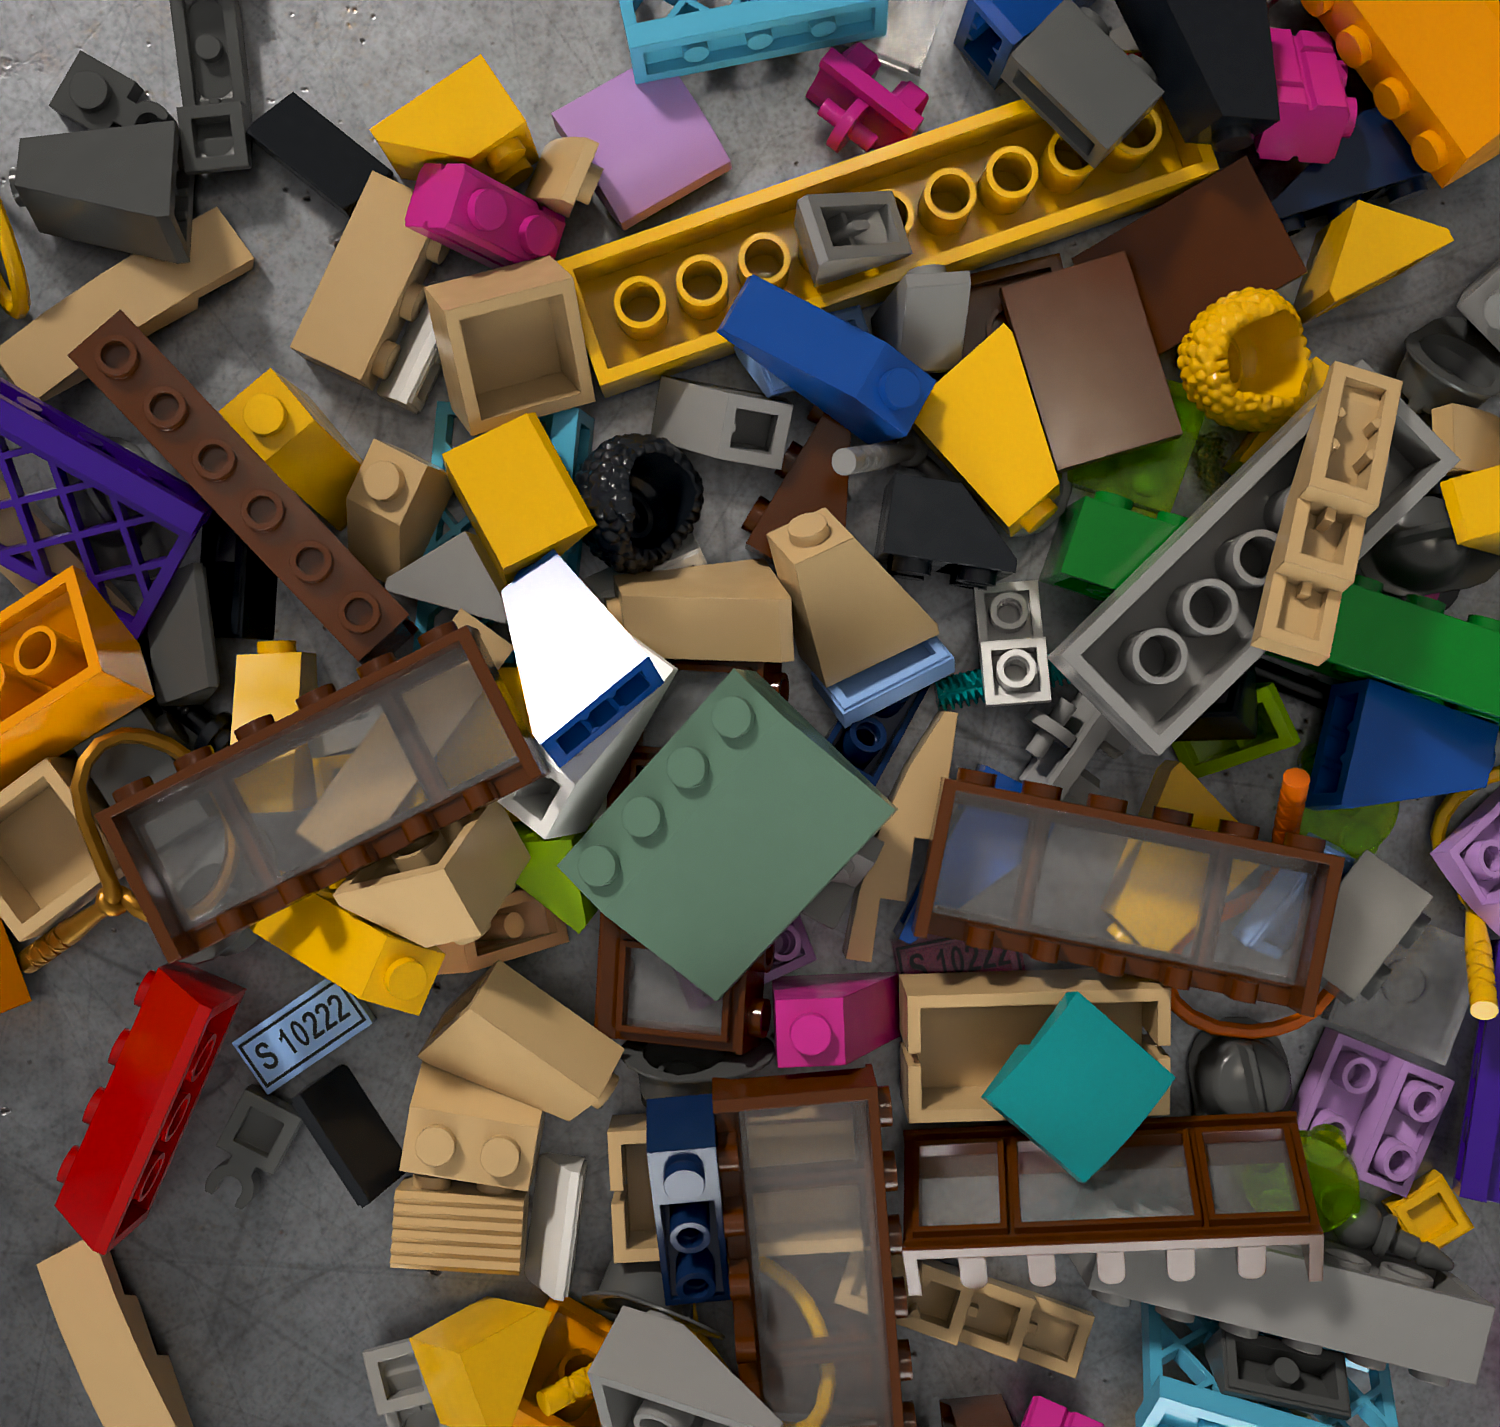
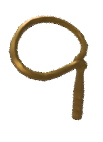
[16,727,241,973]

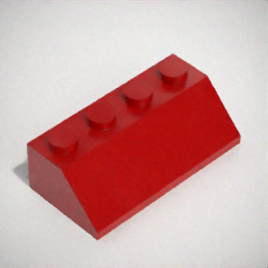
[54,961,246,1256]

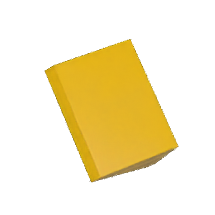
[1293,200,1454,325]
[442,412,597,587]
[409,1296,552,1427]

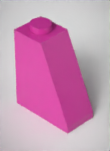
[772,971,900,1068]

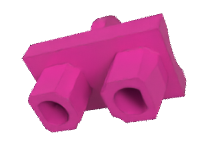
[805,42,929,153]

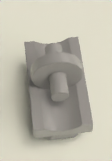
[1019,691,1131,805]

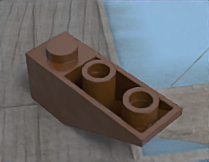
[741,405,851,566]

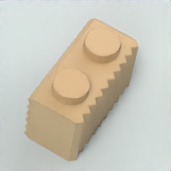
[390,1173,530,1276]

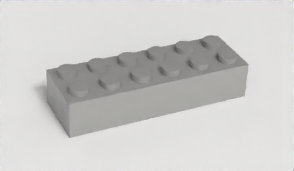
[1047,359,1460,756]
[1067,1179,1496,1387]

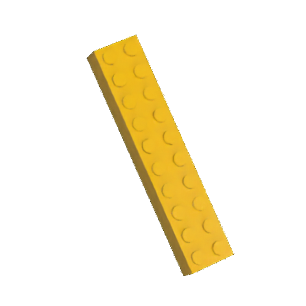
[556,57,1220,399]

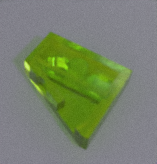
[1057,379,1205,514]

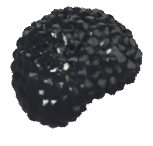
[574,433,704,575]

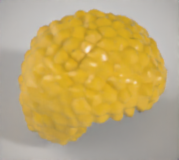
[1177,287,1313,432]

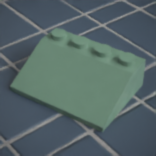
[557,668,898,1001]

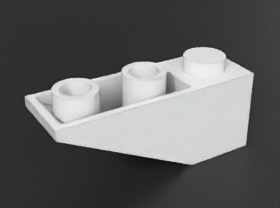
[497,633,678,840]

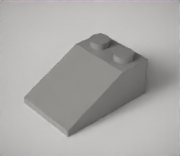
[587,1305,783,1427]

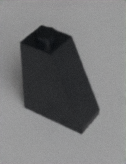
[1115,0,1280,152]

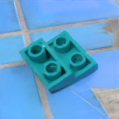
[981,991,1176,1183]

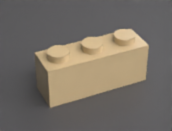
[290,170,450,391]

